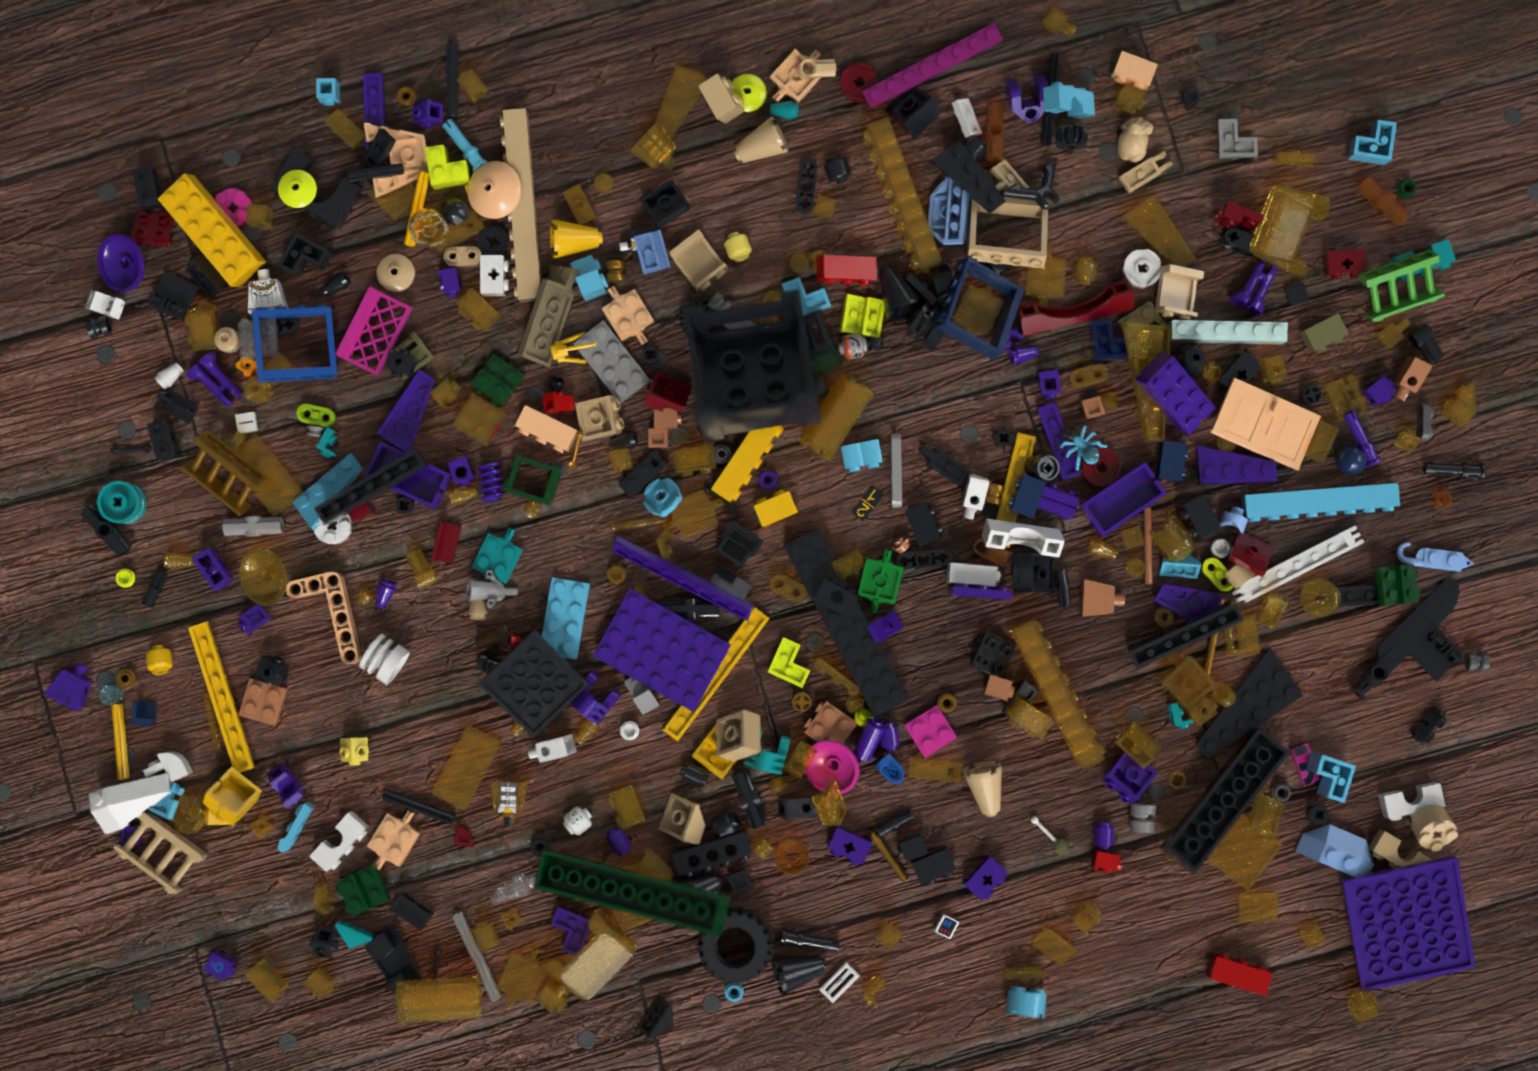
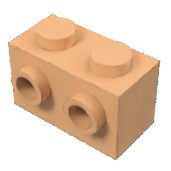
[1111,51,1158,91]

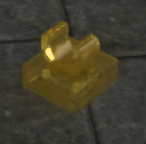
[1394,427,1421,452]

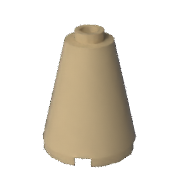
[734,117,789,163]
[963,761,1002,817]

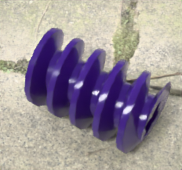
[477,462,504,502]

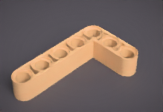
[286,572,362,664]

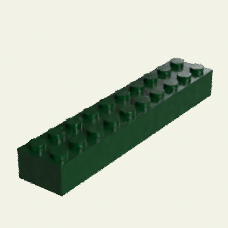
[534,850,730,936]

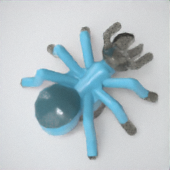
[1056,421,1108,472]

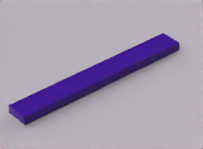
[612,536,754,621]

